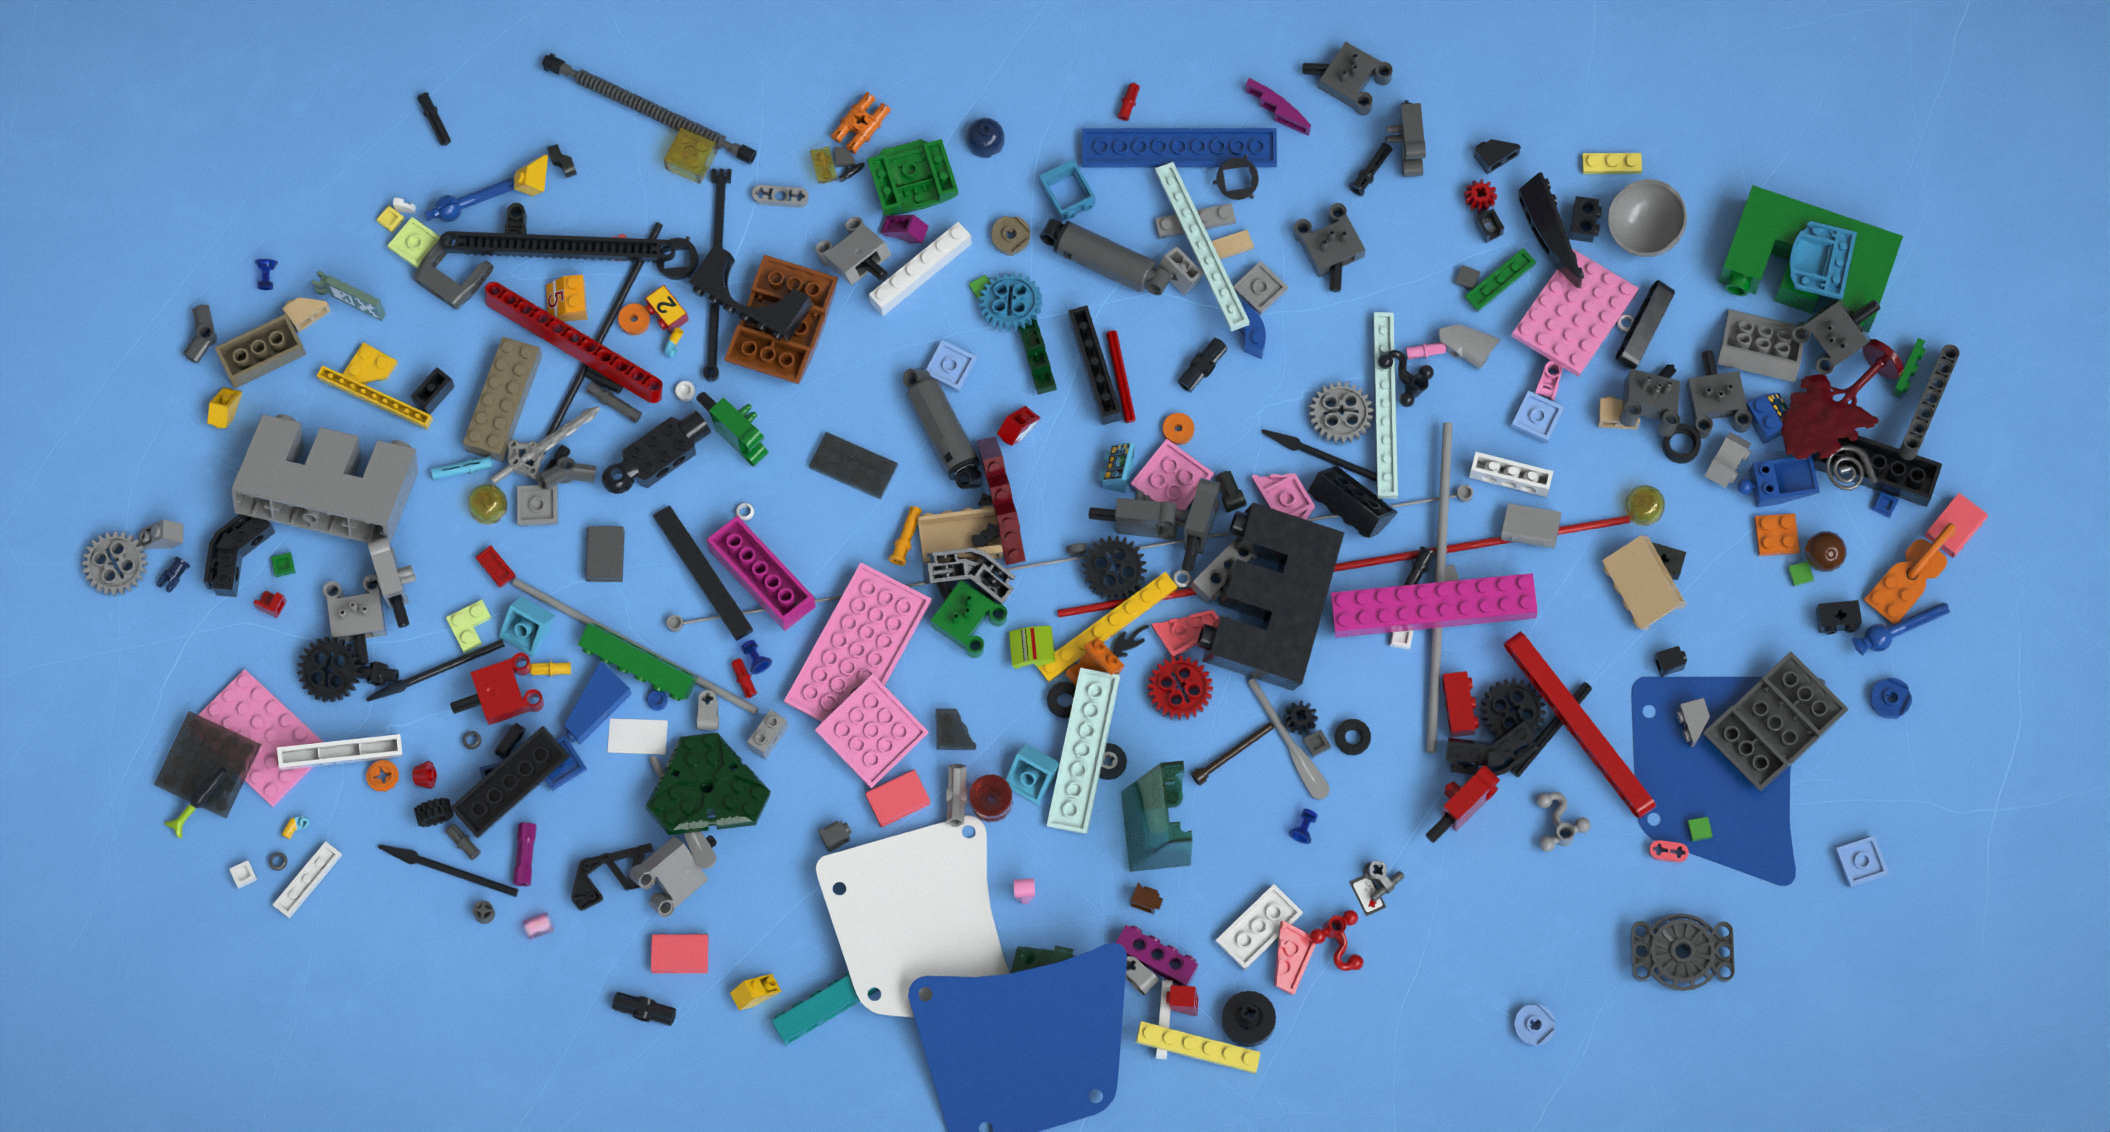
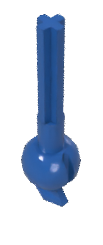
[424,177,514,222]
[1852,603,1950,656]

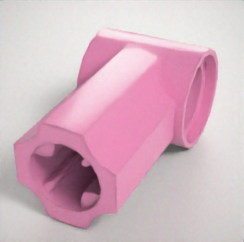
[1013,878,1035,904]

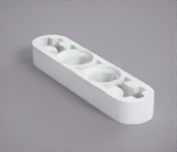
[1156,980,1173,1060]

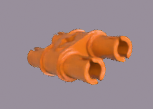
[830,92,891,154]

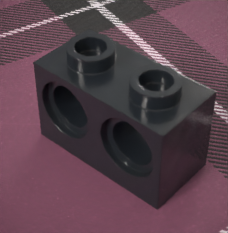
[1569,196,1602,243]

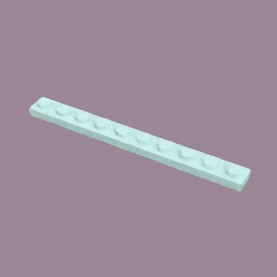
[1155,162,1249,332]
[1373,312,1398,499]

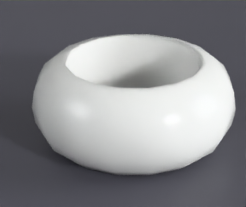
[1617,315,1634,332]
[736,503,754,521]
[1173,570,1192,588]

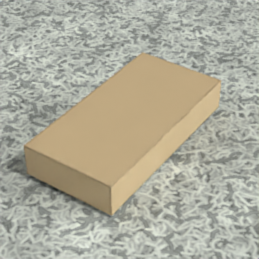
[1211,230,1254,260]

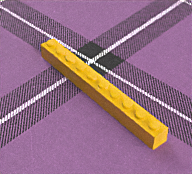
[317,365,433,430]

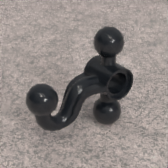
[1378,350,1434,407]

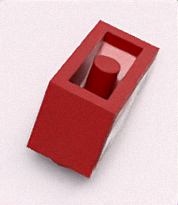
[997,406,1041,446]

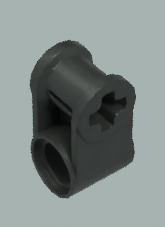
[505,203,527,234]

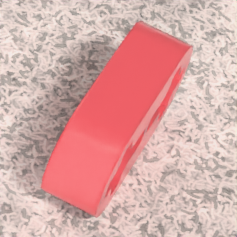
[1649,840,1689,863]

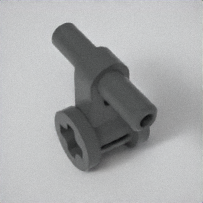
[1363,860,1405,902]

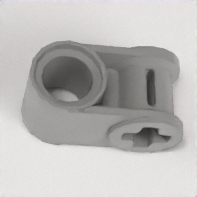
[697,690,719,730]
[1126,956,1159,995]

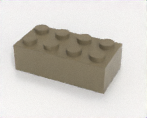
[214,314,307,388]

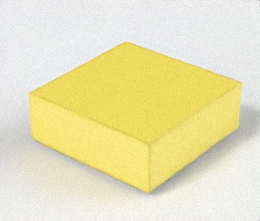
[376,206,404,233]

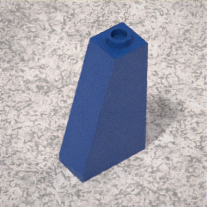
[564,662,632,745]

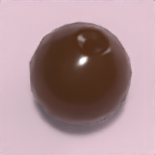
[1805,531,1847,572]

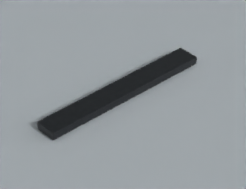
[653,506,753,641]

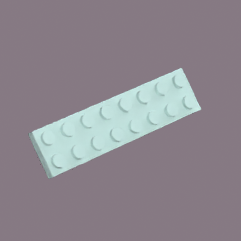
[1047,668,1121,834]

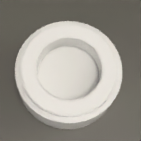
[675,381,695,402]

